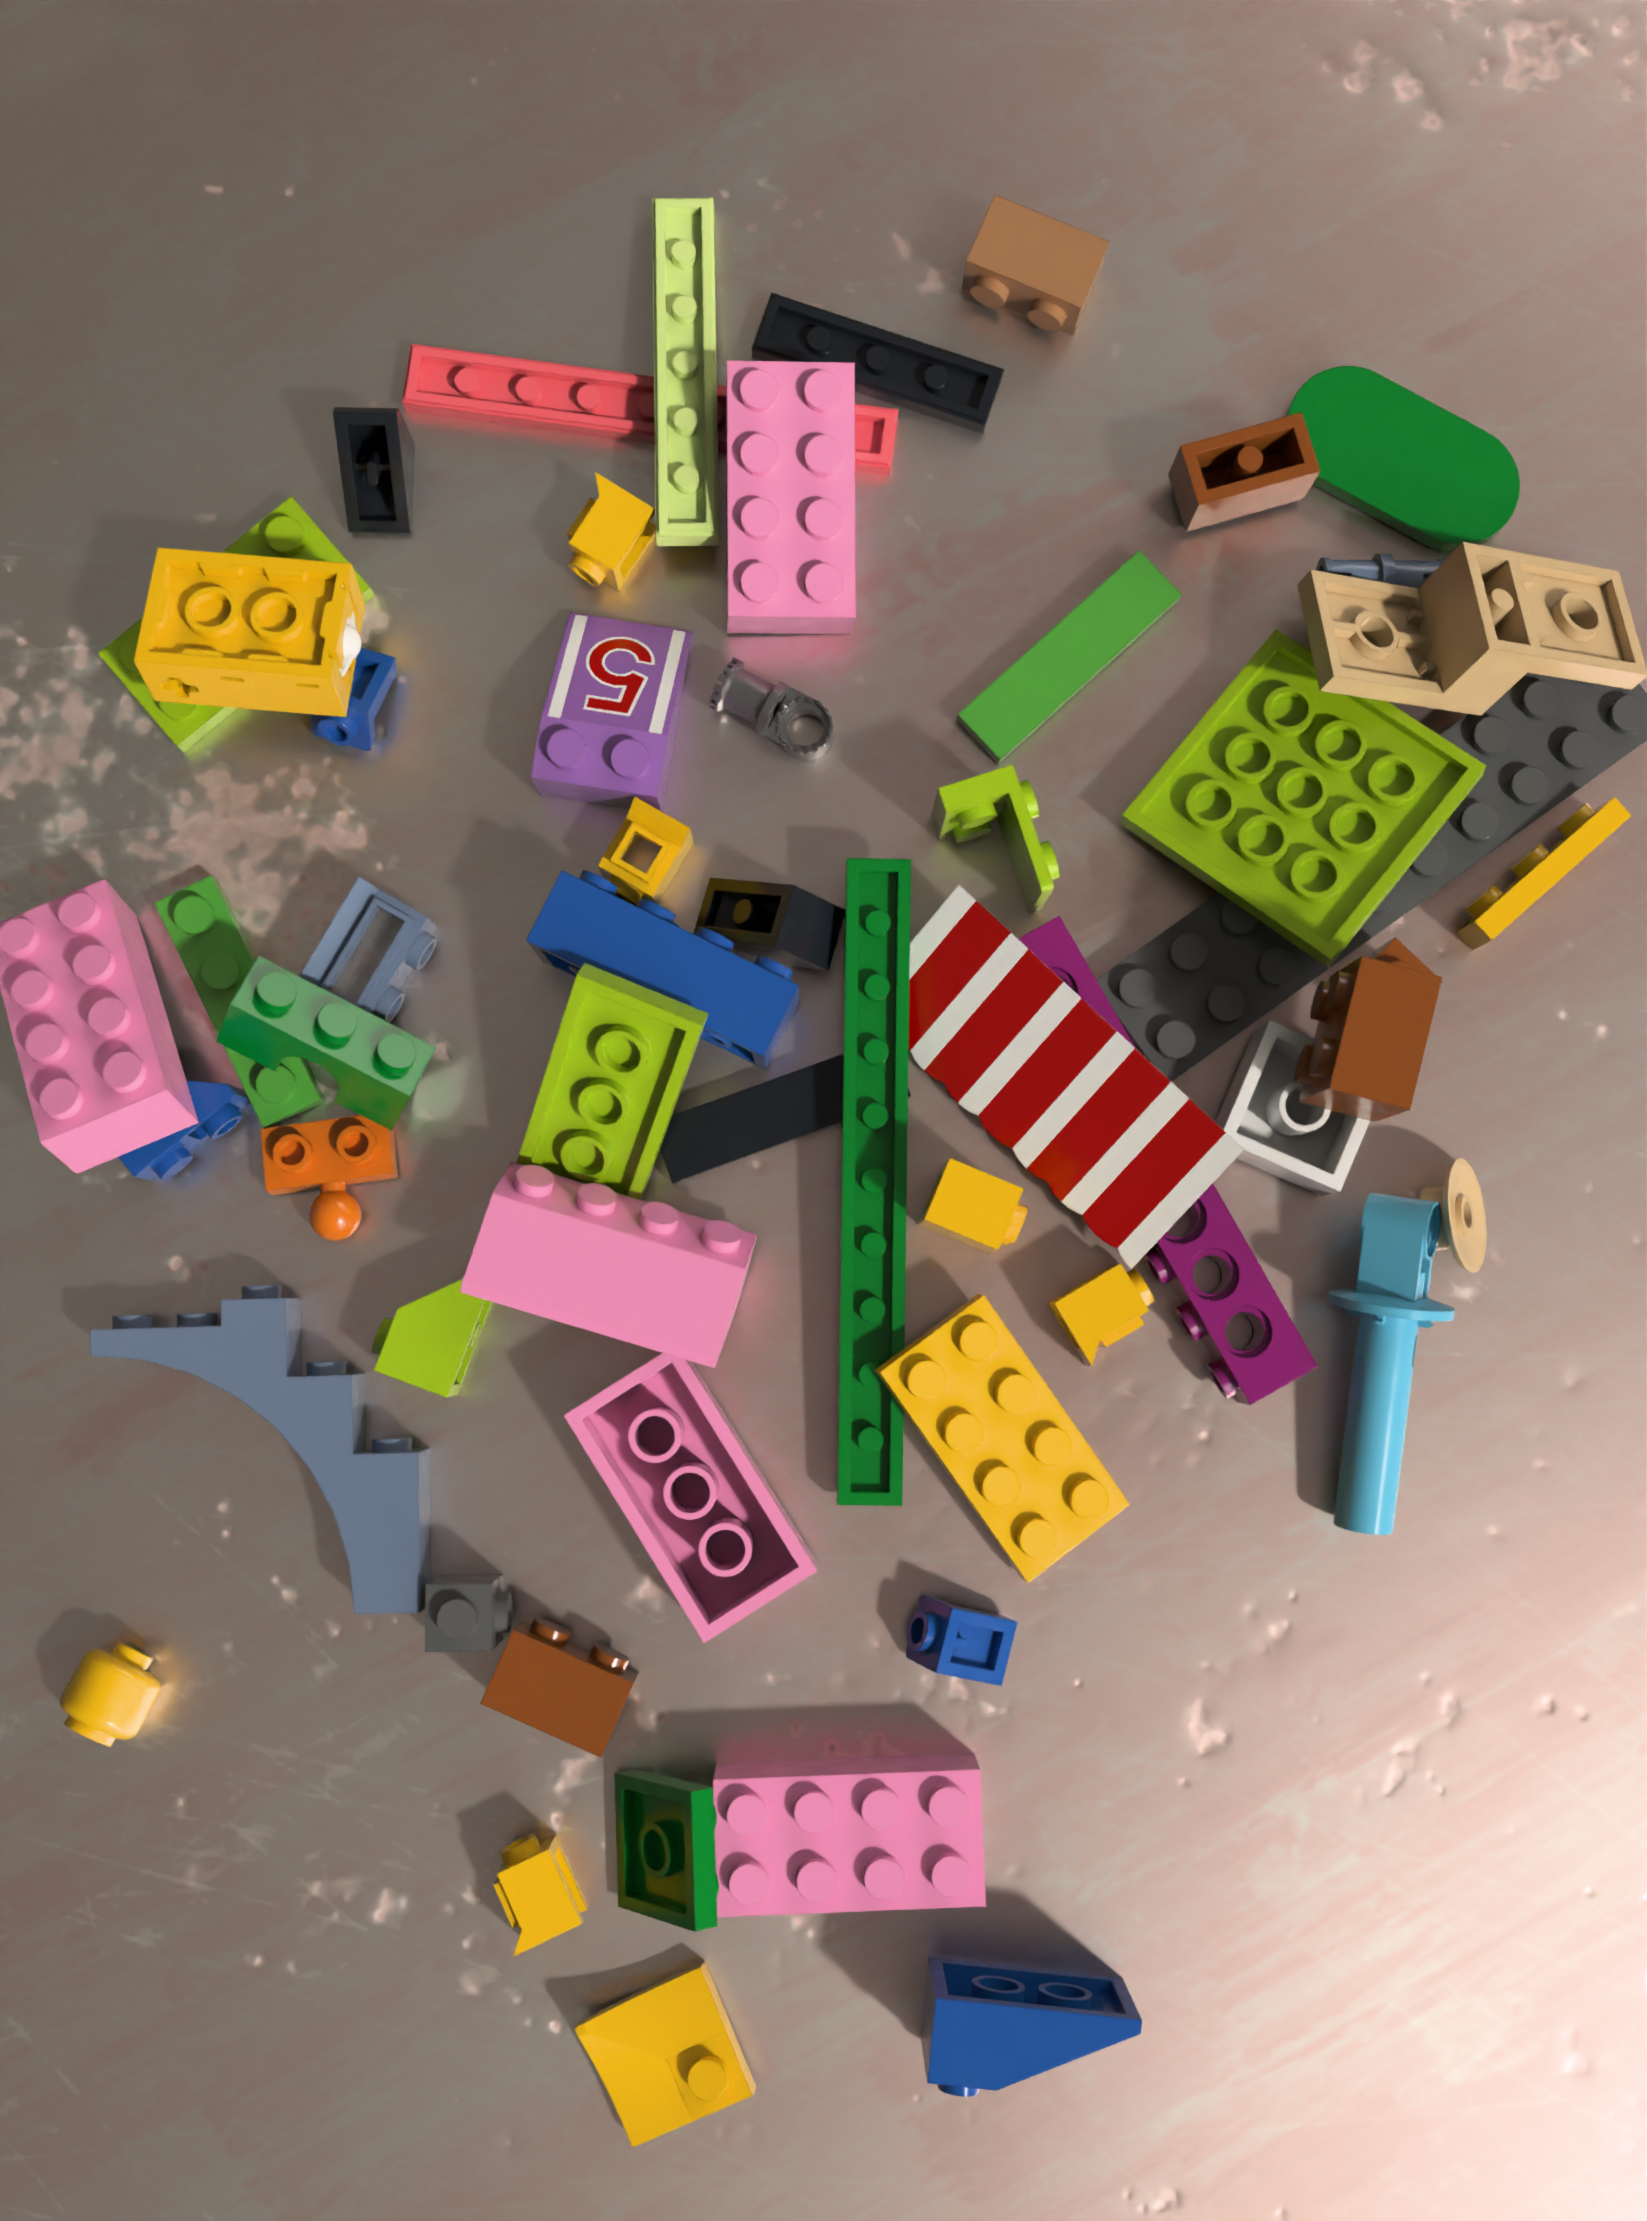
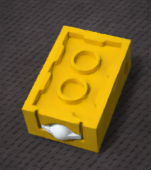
[134,547,366,717]

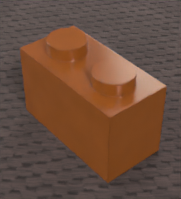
[1168,412,1320,532]
[480,1617,639,1757]

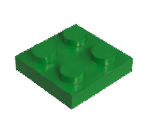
[614,1769,719,1932]

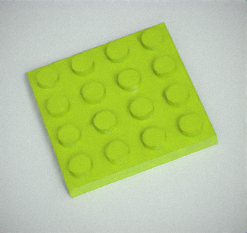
[1122,629,1487,968]

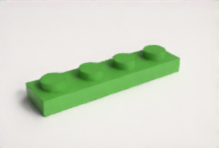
[154,875,326,1128]

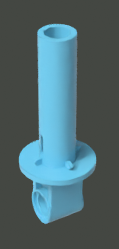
[1327,1193,1455,1535]

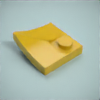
[574,1961,756,2148]

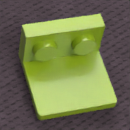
[931,764,1060,913]

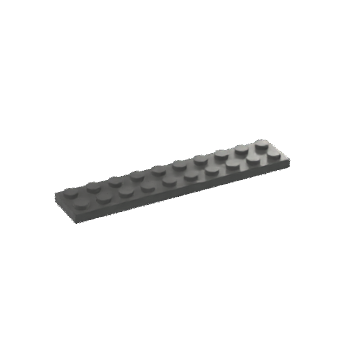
[1097,673,1647,1082]

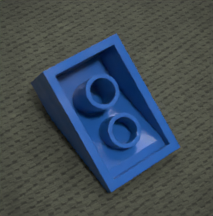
[921,1957,1142,2097]

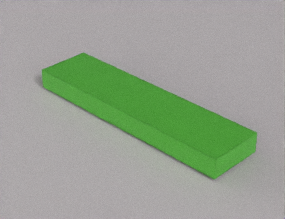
[956,550,1182,765]

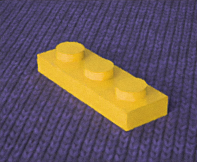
[1456,797,1632,951]

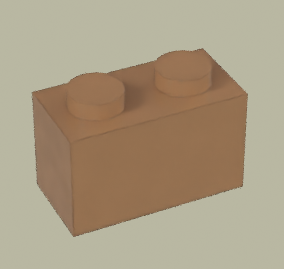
[962,195,1110,335]

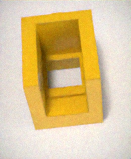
[567,472,656,591]
[598,797,694,906]
[1047,1263,1154,1366]
[493,1834,588,1957]

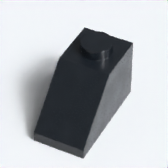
[693,877,845,971]

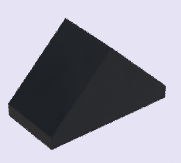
[333,407,415,533]

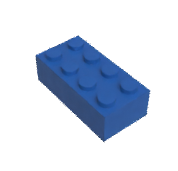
[526,870,800,1071]

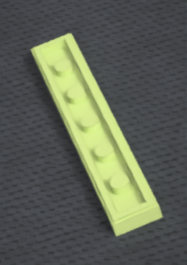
[652,198,720,546]

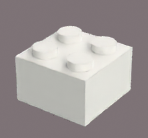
[1215,1020,1370,1196]

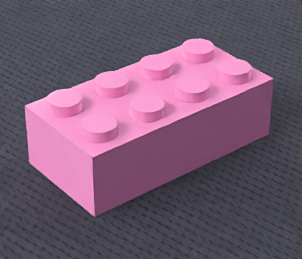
[726,360,856,634]
[0,879,199,1174]
[563,1353,817,1643]
[713,1753,986,1917]

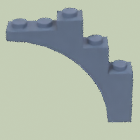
[90,1285,432,1614]

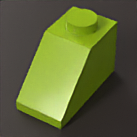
[372,1279,493,1398]

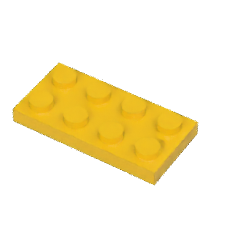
[875,1294,1130,1583]

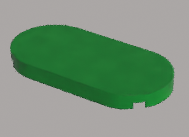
[1285,366,1520,551]

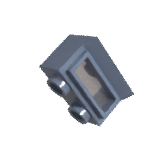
[299,876,438,1023]

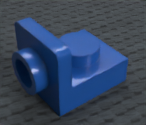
[310,648,397,751]
[906,1595,1018,1686]

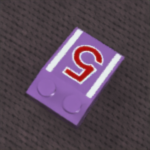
[531,612,693,812]

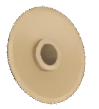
[1420,1158,1487,1273]

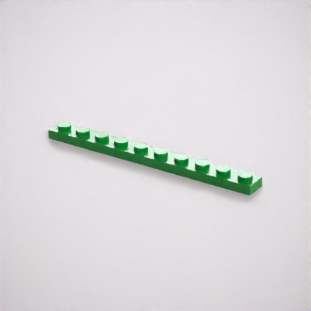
[836,858,911,1506]

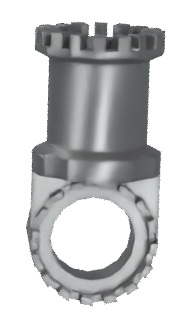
[709,657,834,761]

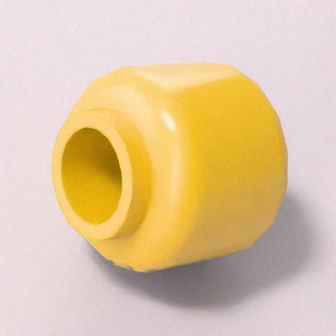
[60,1641,161,1747]

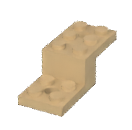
[1297,542,1647,716]

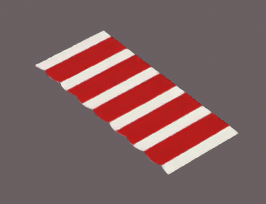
[908,885,1244,1269]

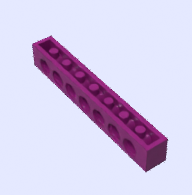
[1018,915,1318,1405]

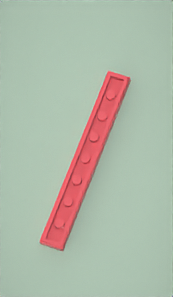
[402,344,899,476]

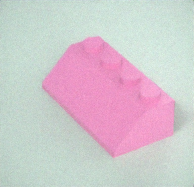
[460,1161,757,1368]

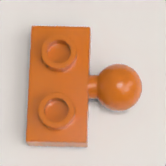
[260,1115,398,1241]

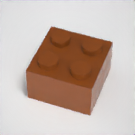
[1294,956,1442,1122]

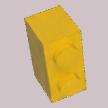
[918,1158,1028,1254]

